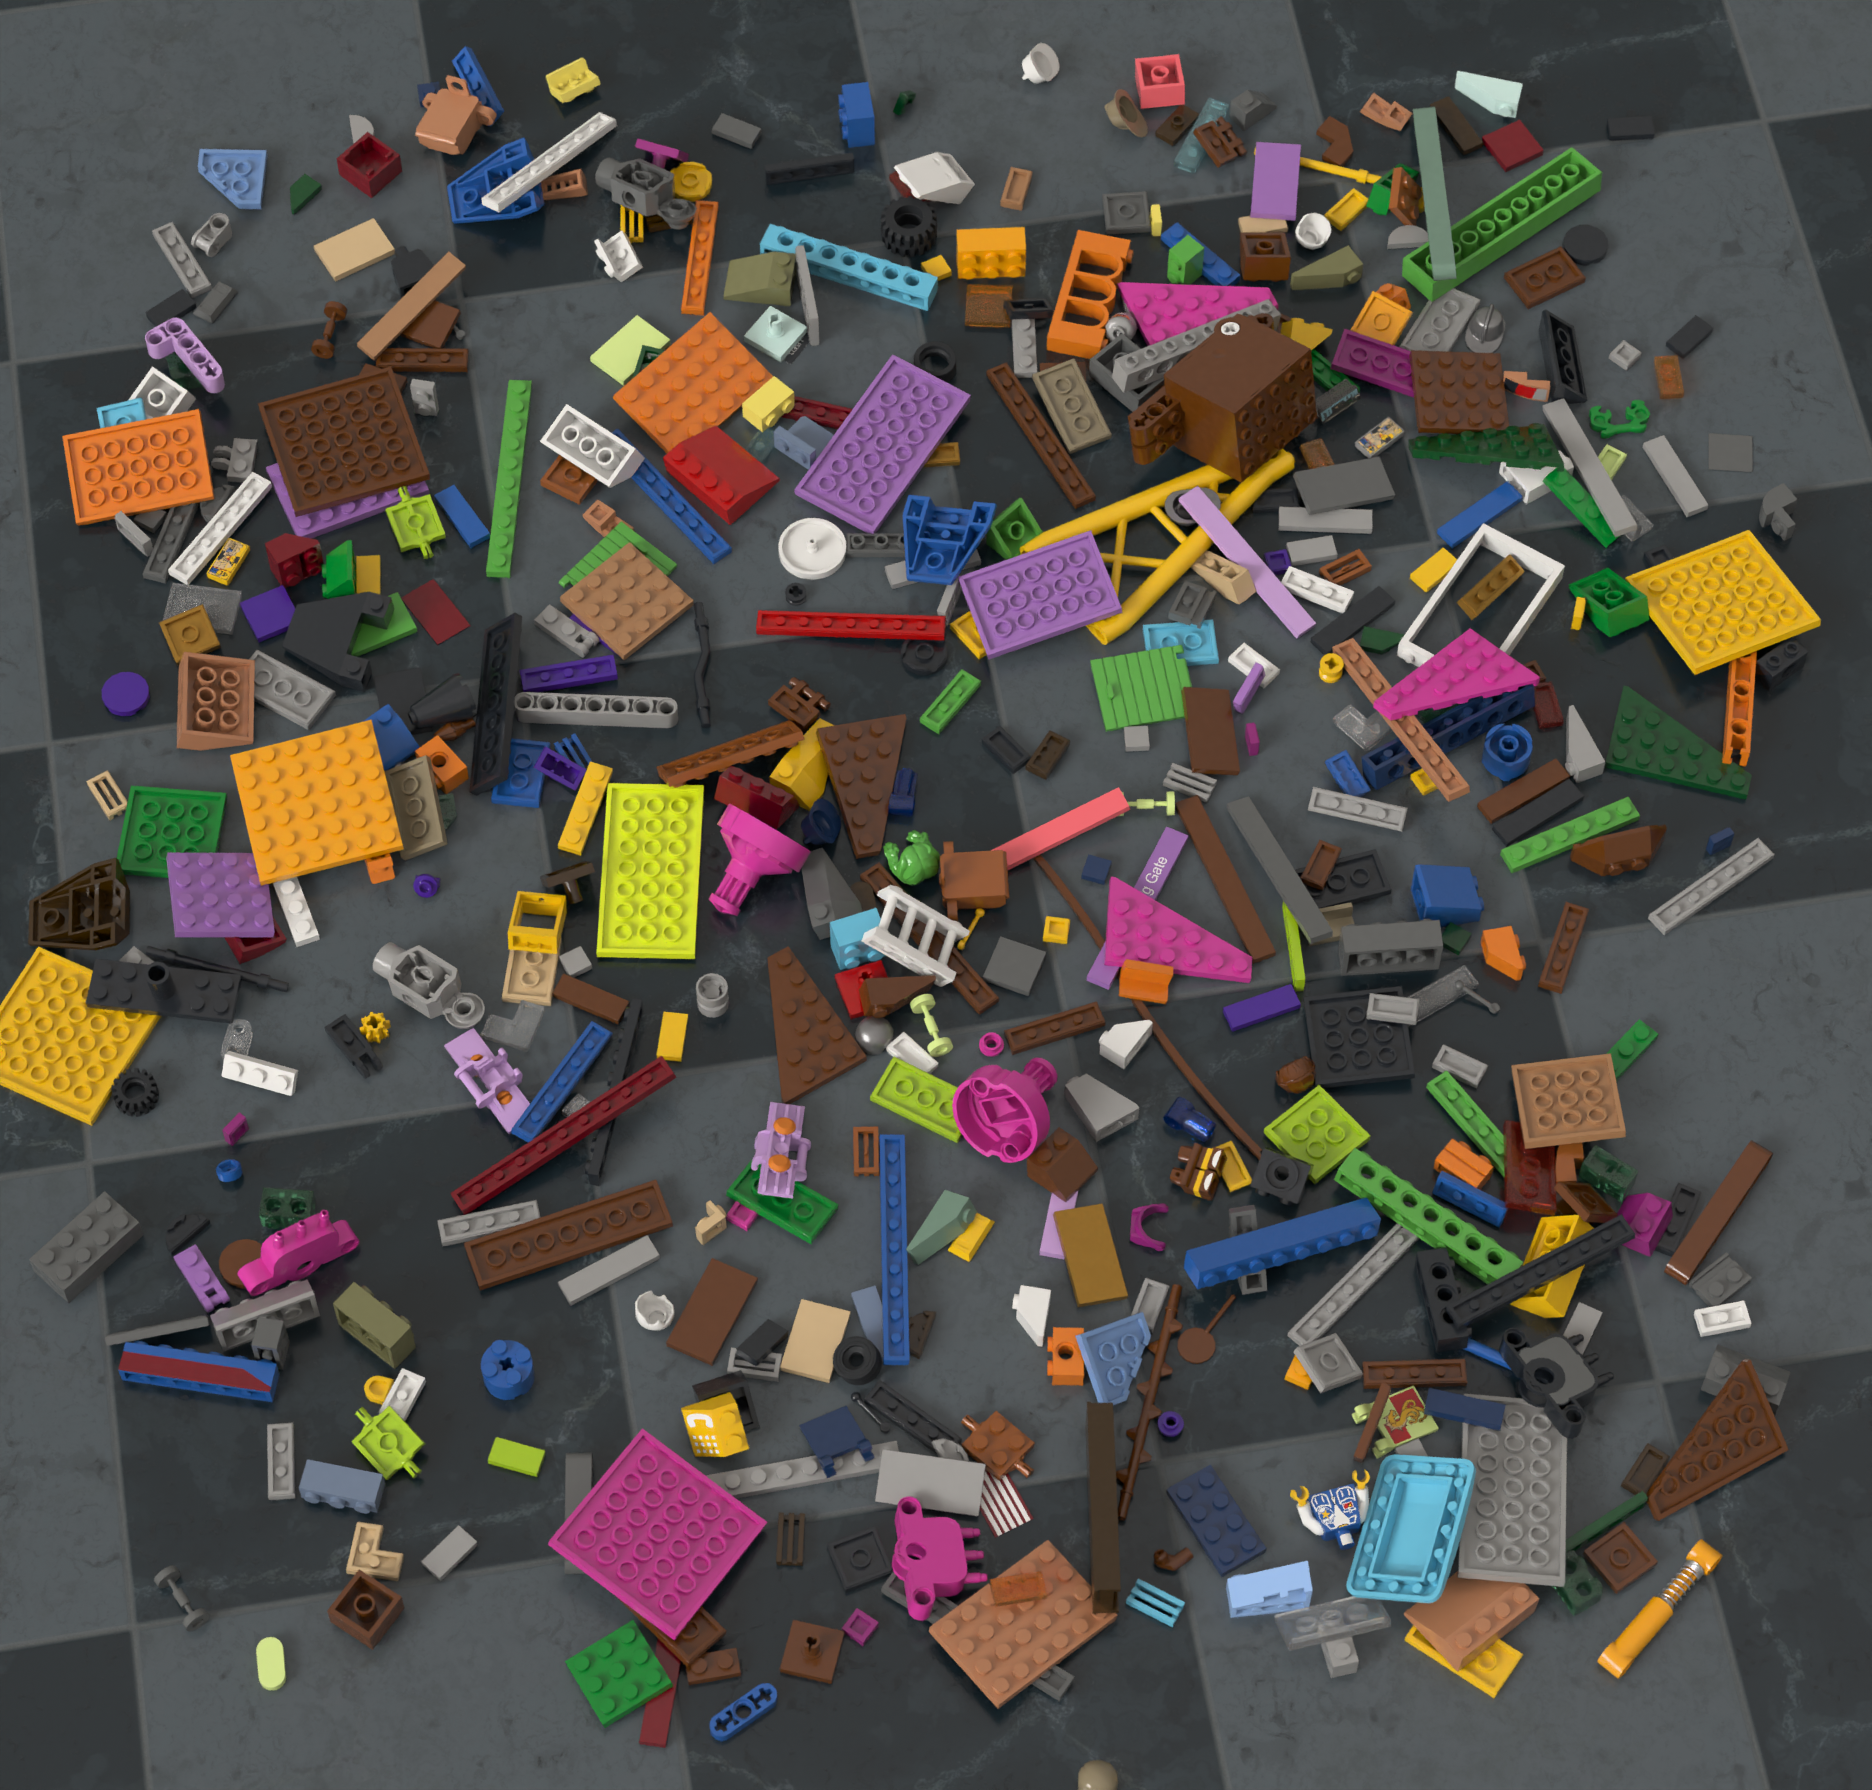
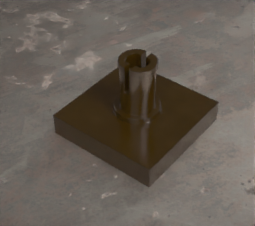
[540,861,595,904]

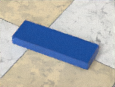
[434,485,490,548]
[1432,1171,1510,1228]

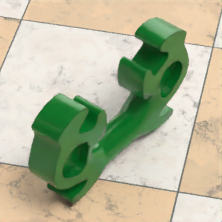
[1589,400,1650,438]

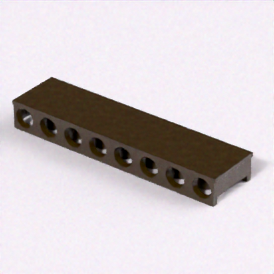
[1085,1402,1121,1615]

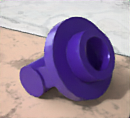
[413,874,441,898]

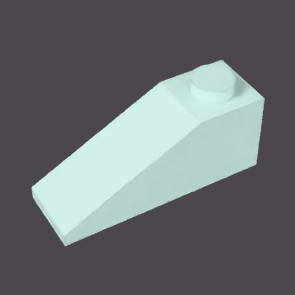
[1455,71,1523,118]

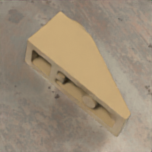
[1191,551,1256,605]

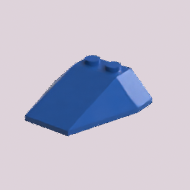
[447,138,545,224]
[903,495,997,585]

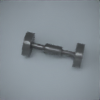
[154,1565,210,1631]

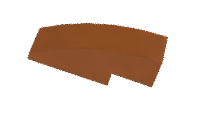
[1553,1142,1584,1192]

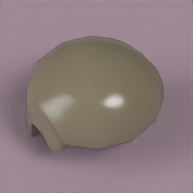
[1078,1760,1118,1790]

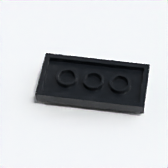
[1295,849,1392,909]

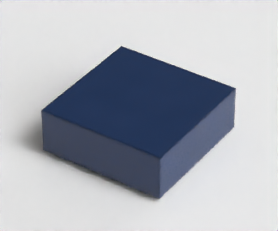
[1706,827,1734,855]
[1081,854,1112,885]

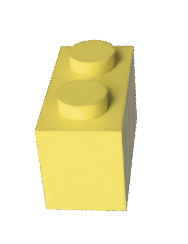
[742,376,795,432]

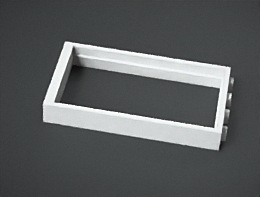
[1397,523,1565,667]

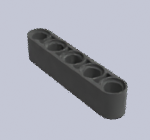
[564,1452,593,1574]

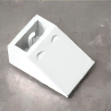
[894,152,975,204]

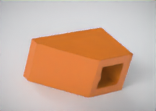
[1480,926,1526,981]

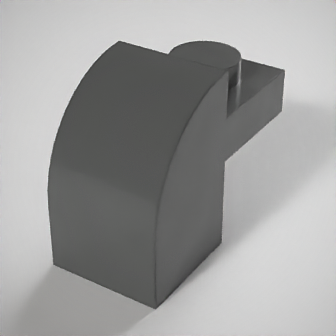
[1759,483,1797,541]

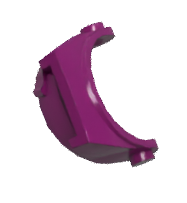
[1130,1203,1169,1251]

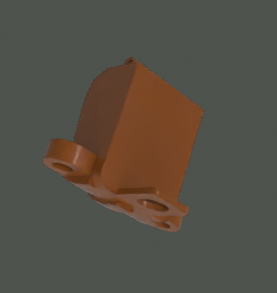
[939,841,1009,922]

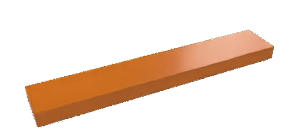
[681,200,719,315]

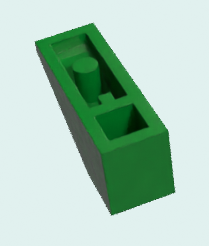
[1366,163,1419,216]

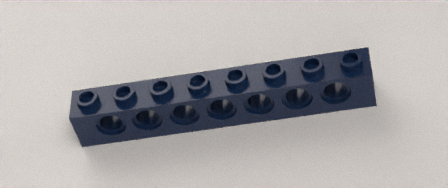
[1361,684,1535,790]

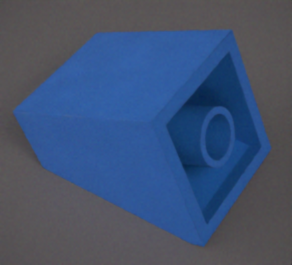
[1411,865,1484,928]

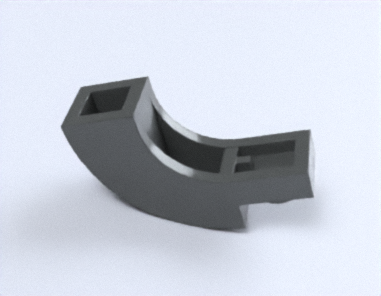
[1229,1205,1267,1295]

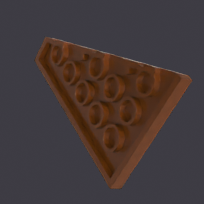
[816,714,906,859]
[767,946,867,1104]
[1646,1358,1789,1521]

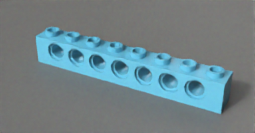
[760,224,938,311]

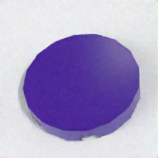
[102,672,150,716]

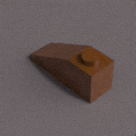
[859,975,936,1018]

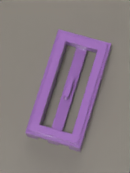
[1233,662,1266,714]

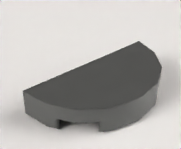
[200,485,235,523]

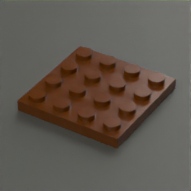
[1409,350,1509,434]

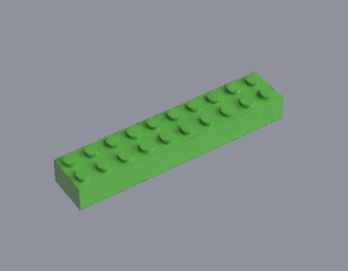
[1402,147,1602,302]

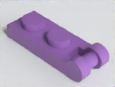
[174,1244,230,1313]

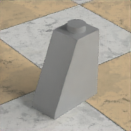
[1064,1074,1139,1142]

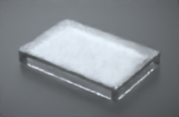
[163,583,242,635]

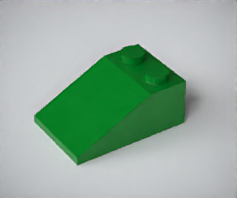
[1569,568,1649,637]

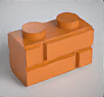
[1433,1139,1494,1190]

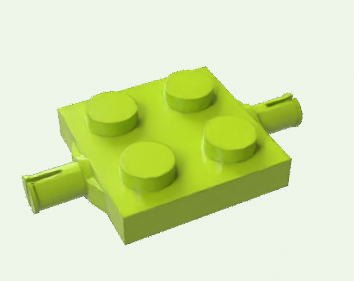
[386,486,446,559]
[352,1406,426,1480]

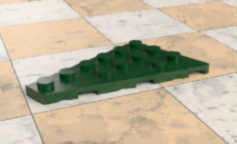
[1408,423,1564,472]
[1605,686,1752,800]

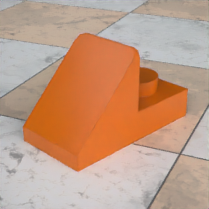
[365,853,395,884]

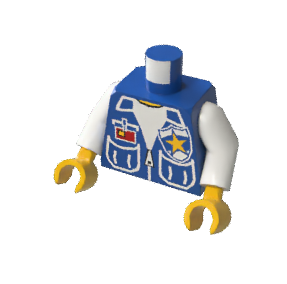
[1290,1469,1370,1550]

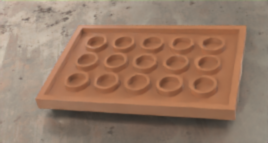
[929,1540,1117,1709]

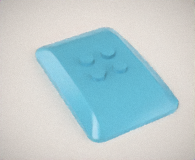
[1346,1454,1476,1603]

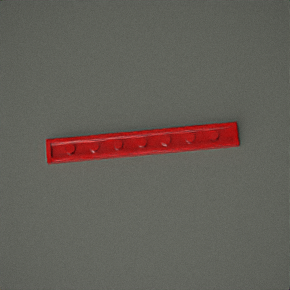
[756,610,946,640]

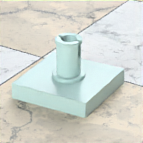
[744,306,807,362]

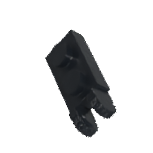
[324,1014,383,1079]

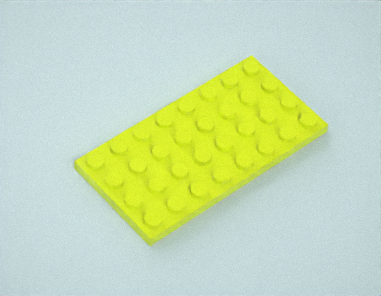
[597,783,704,959]

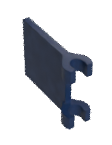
[799,1406,875,1478]

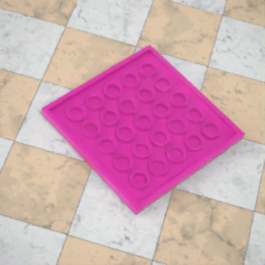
[548,1428,767,1640]

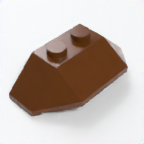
[1570,825,1667,876]

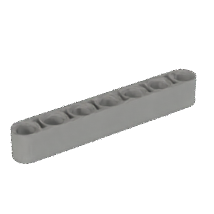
[514,692,679,728]

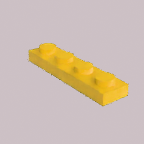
[558,761,613,856]

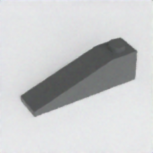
[802,848,863,940]

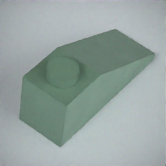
[906,1190,977,1265]

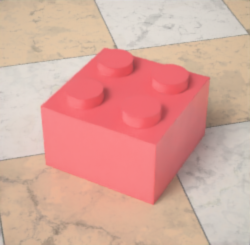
[1135,54,1185,109]

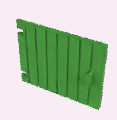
[559,521,677,588]
[1090,645,1192,732]

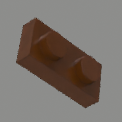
[685,1648,741,1685]

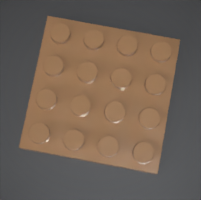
[560,542,693,660]
[1511,1053,1626,1149]

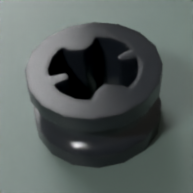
[785,582,807,606]

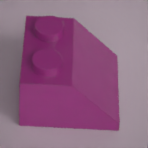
[1617,1193,1673,1257]

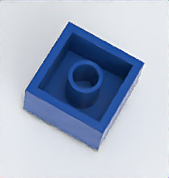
[838,82,875,148]

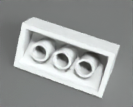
[540,404,645,488]

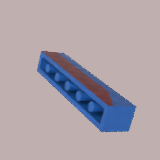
[118,1341,280,1402]

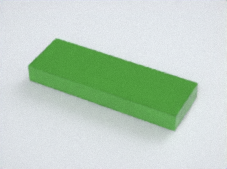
[920,669,981,734]

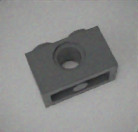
[251,1316,290,1370]

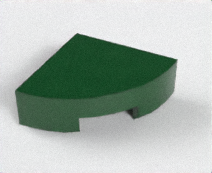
[893,90,916,115]

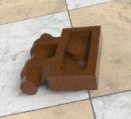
[1193,116,1247,168]
[768,677,831,731]

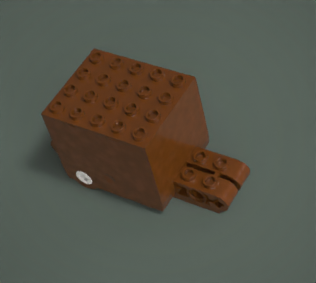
[1128,313,1317,483]

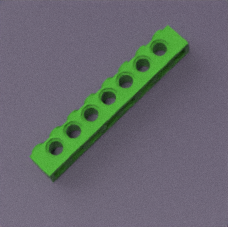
[1334,1148,1523,1284]

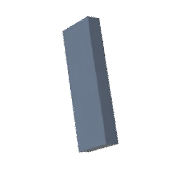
[851,1286,883,1361]

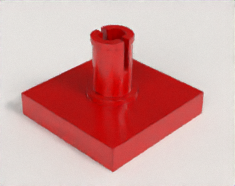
[835,960,888,1020]

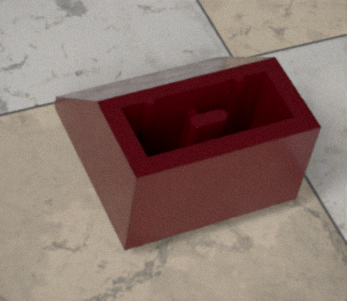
[265,533,324,588]

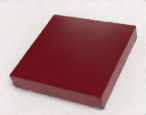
[1482,120,1544,172]

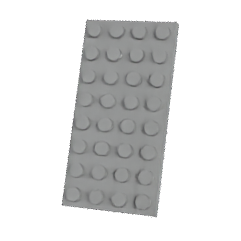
[1458,1394,1567,1587]

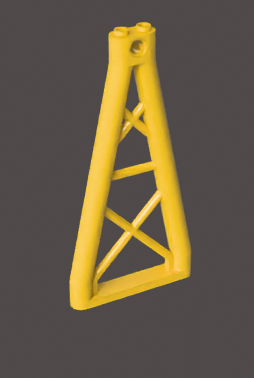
[1020,449,1295,645]

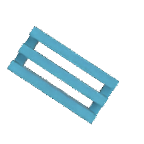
[1126,1579,1185,1627]

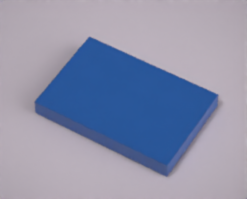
[491,738,551,808]

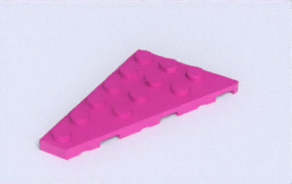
[1118,282,1278,346]
[1373,628,1540,720]
[1104,877,1252,983]

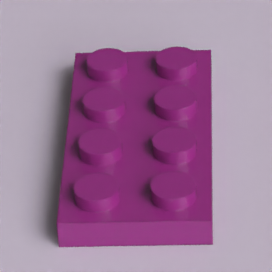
[1330,329,1414,397]

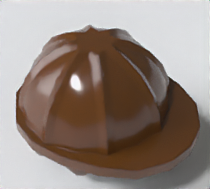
[1275,1056,1316,1093]

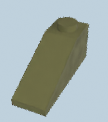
[1290,245,1363,290]

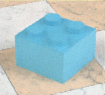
[830,908,886,970]

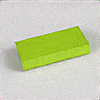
[488,1437,546,1477]

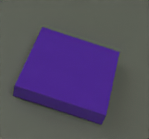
[240,585,295,643]

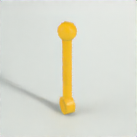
[957,908,985,950]

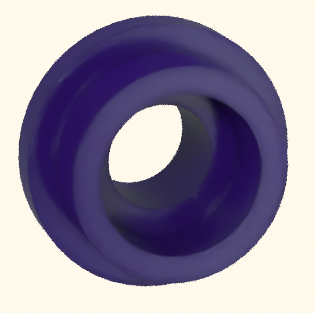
[1158,1411,1184,1437]

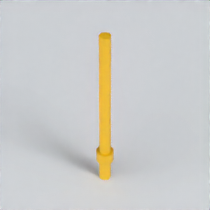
[1254,148,1382,184]

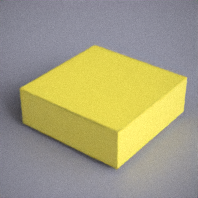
[1150,204,1162,237]

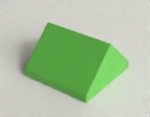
[986,498,1043,560]

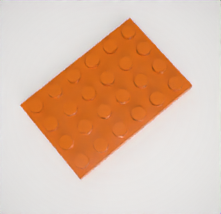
[613,312,773,454]
[62,409,215,526]

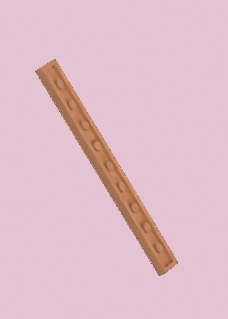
[1332,638,1470,802]

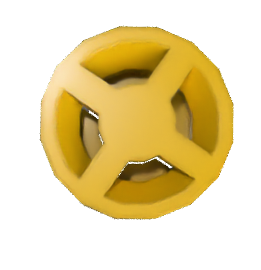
[1319,653,1344,683]

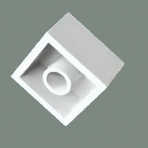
[129,367,196,419]

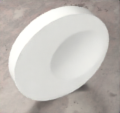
[779,518,846,580]

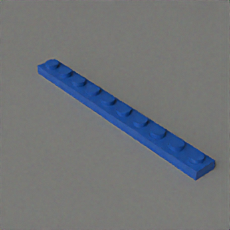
[879,1134,910,1365]

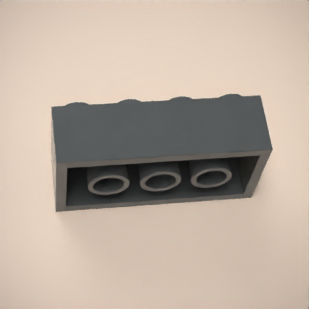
[1338,919,1443,976]
[29,1191,143,1303]

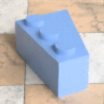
[1226,1561,1313,1618]

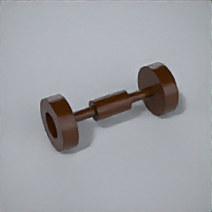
[311,301,348,359]

